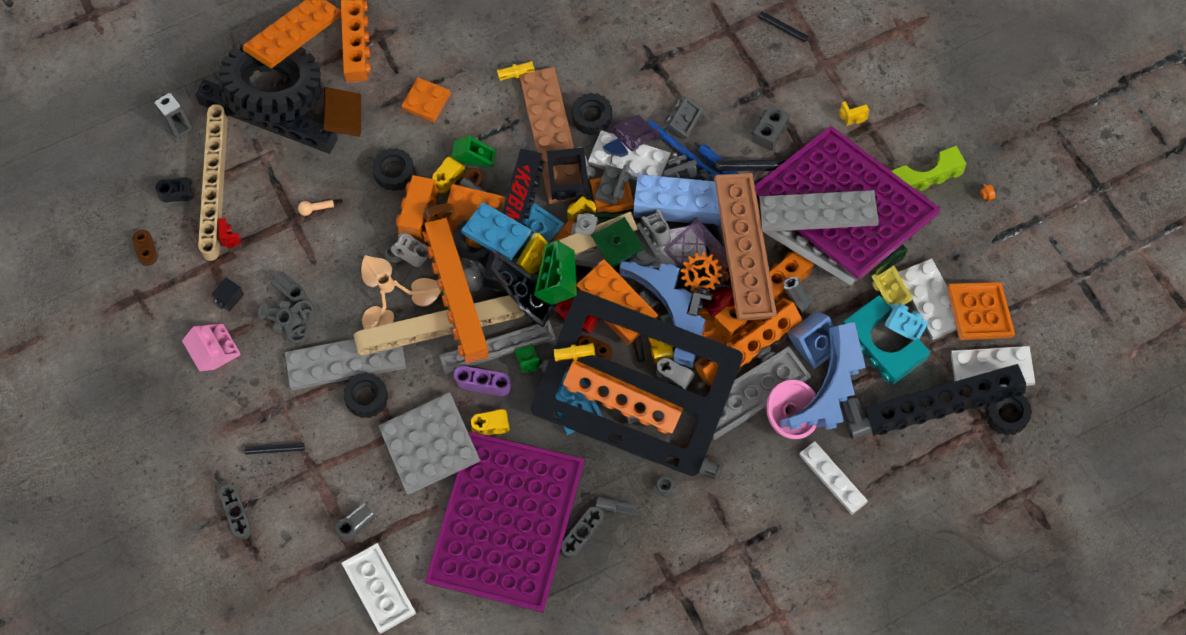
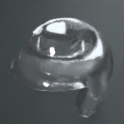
[460,258,485,292]

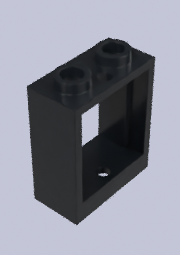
[547,147,589,201]

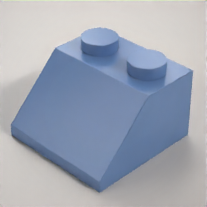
[787,311,834,369]

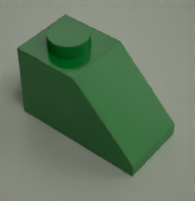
[452,135,496,167]

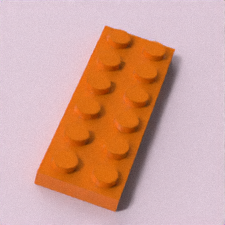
[243,0,341,69]

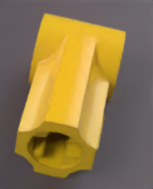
[648,337,674,364]

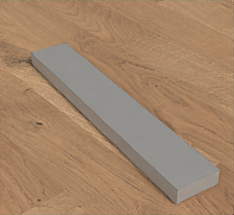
[439,320,555,374]

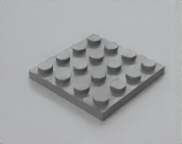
[378,392,481,495]

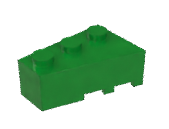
[534,240,577,305]

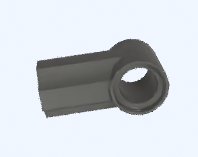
[271,271,307,305]
[783,276,814,315]
[842,398,872,440]
[336,503,375,542]

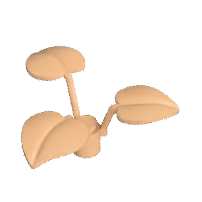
[361,255,443,329]

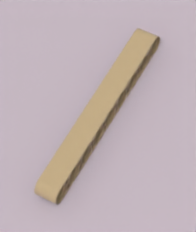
[198,104,228,261]
[353,295,525,355]

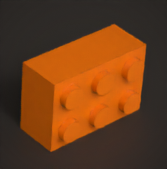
[396,175,438,244]

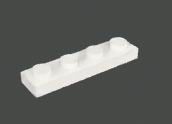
[799,442,868,515]

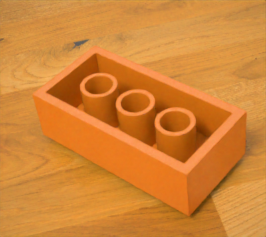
[576,260,658,346]

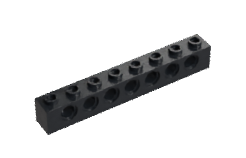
[195,79,338,154]
[865,364,1026,436]

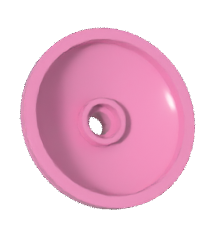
[766,380,817,439]

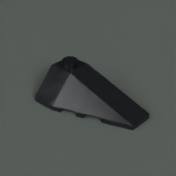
[489,252,555,327]

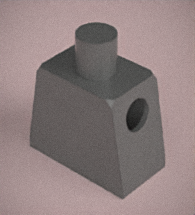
[155,93,192,138]

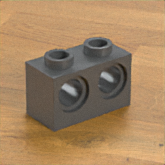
[751,105,790,151]

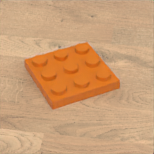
[447,184,506,249]
[946,282,1015,340]

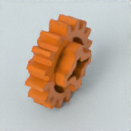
[681,252,723,292]

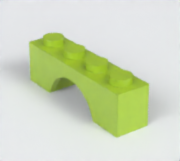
[892,146,967,191]

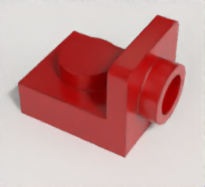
[218,218,241,248]

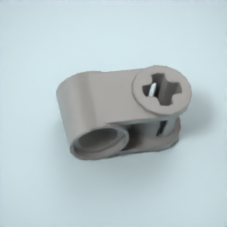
[641,210,671,246]
[391,232,429,267]
[656,358,694,390]

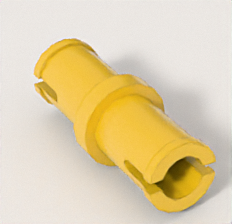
[497,61,535,81]
[554,343,595,362]

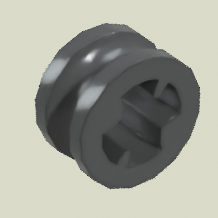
[756,346,776,363]

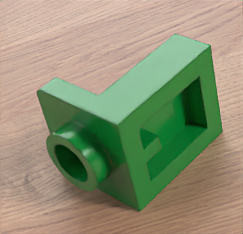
[514,344,540,373]

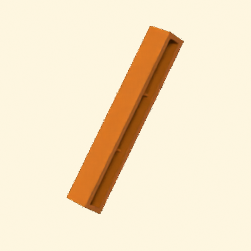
[422,218,488,364]

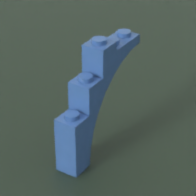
[620,261,705,368]
[780,322,866,430]

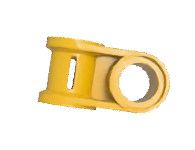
[432,157,465,194]
[471,409,510,436]

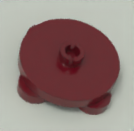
[703,287,735,316]

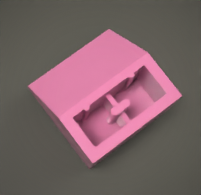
[182,324,241,372]

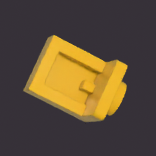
[839,101,870,126]
[567,196,596,222]

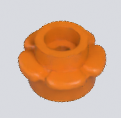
[980,184,996,202]

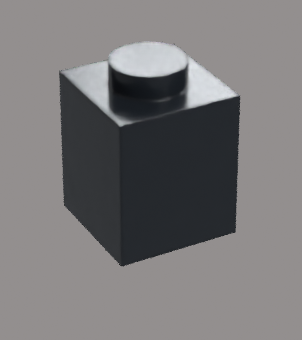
[211,277,244,312]

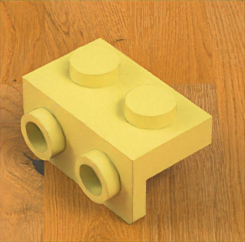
[871,266,914,310]

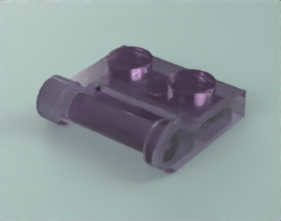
[611,114,660,151]

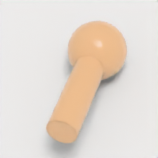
[298,200,334,216]

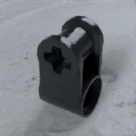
[155,177,193,203]

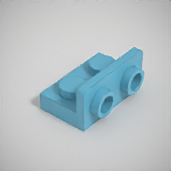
[884,302,928,341]

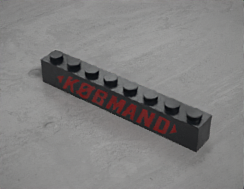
[483,148,545,291]

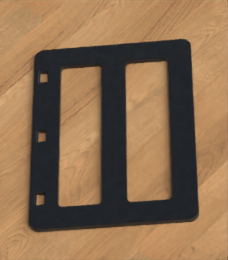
[531,291,743,476]

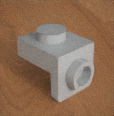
[575,213,598,236]

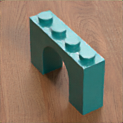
[843,296,931,386]

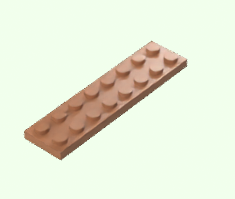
[519,67,583,204]
[714,173,777,321]

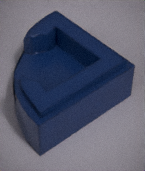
[603,138,628,157]

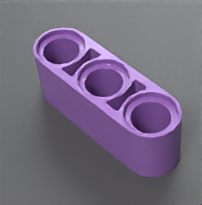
[454,366,511,396]

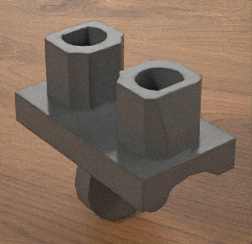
[663,152,698,179]

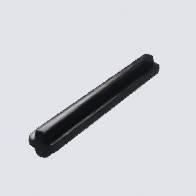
[714,160,785,171]

